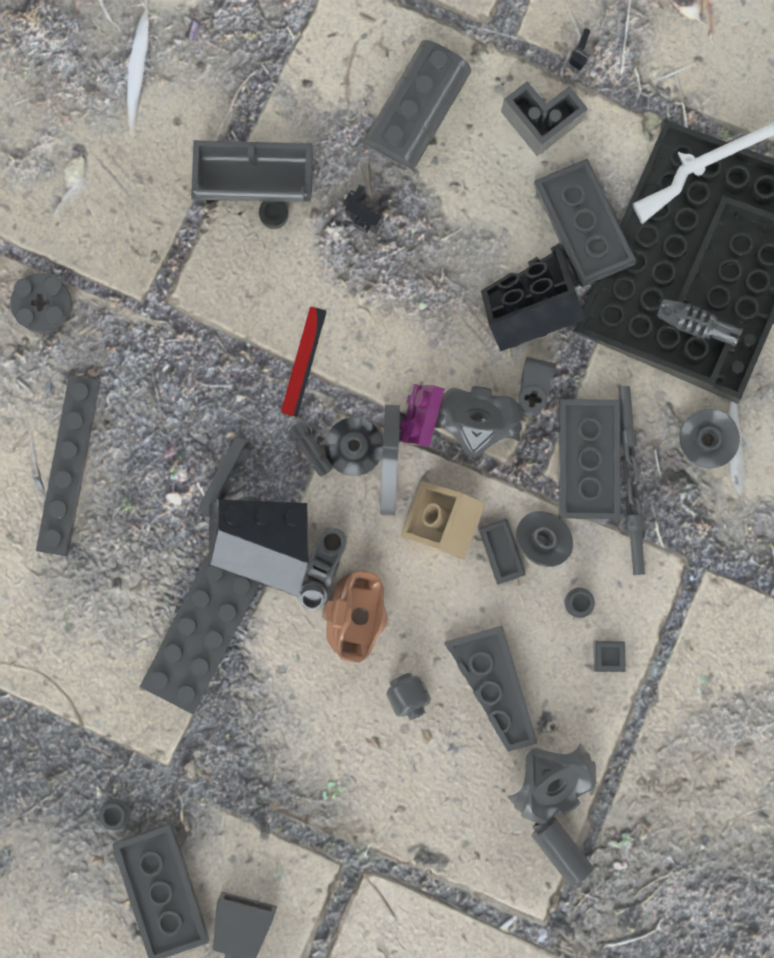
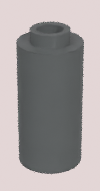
[531,817,593,886]

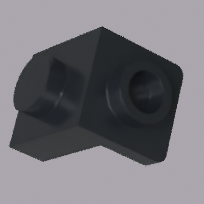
[343,185,382,234]

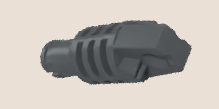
[657,299,743,347]

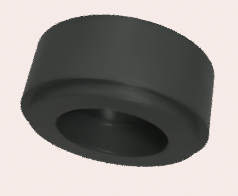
[259,201,289,229]

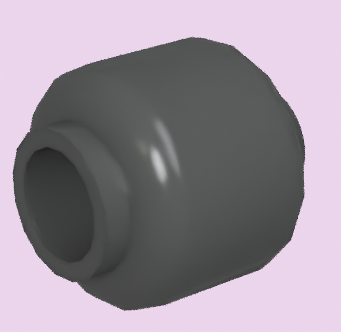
[386,673,431,720]

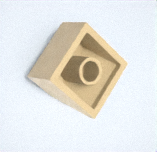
[401,481,485,560]

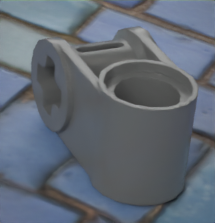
[517,357,556,417]
[304,528,347,588]

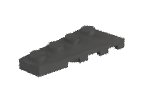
[444,625,537,752]

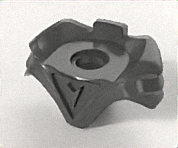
[435,386,523,457]
[508,743,596,824]

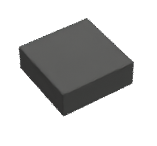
[593,641,625,672]

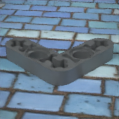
[380,404,400,516]

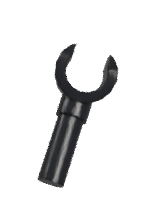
[569,28,590,71]

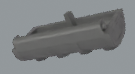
[363,40,472,171]
[191,140,313,203]

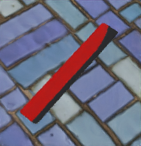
[281,307,326,417]

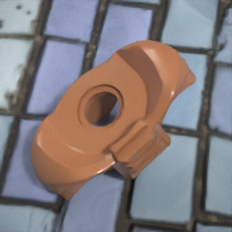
[322,570,388,663]

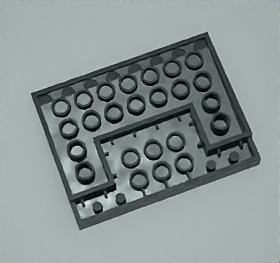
[574,120,774,404]

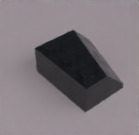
[481,243,586,352]
[209,499,308,597]

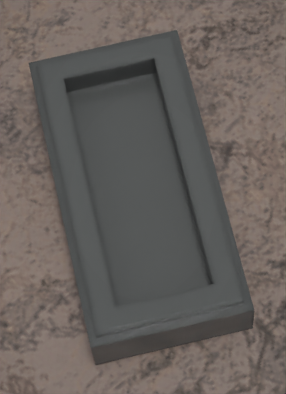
[478,519,526,585]

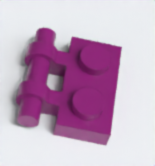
[399,384,445,447]

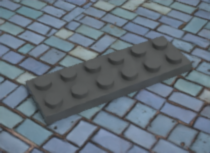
[140,553,261,714]

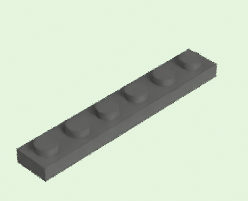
[36,375,101,556]

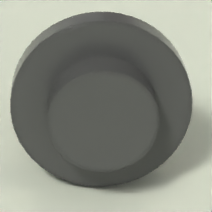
[298,581,328,610]
[564,588,595,618]
[99,799,130,830]

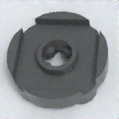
[10,273,72,334]

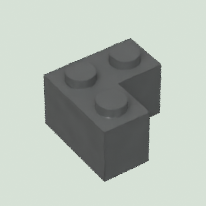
[501,81,588,156]

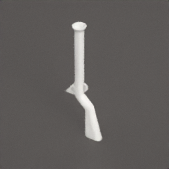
[633,121,774,224]

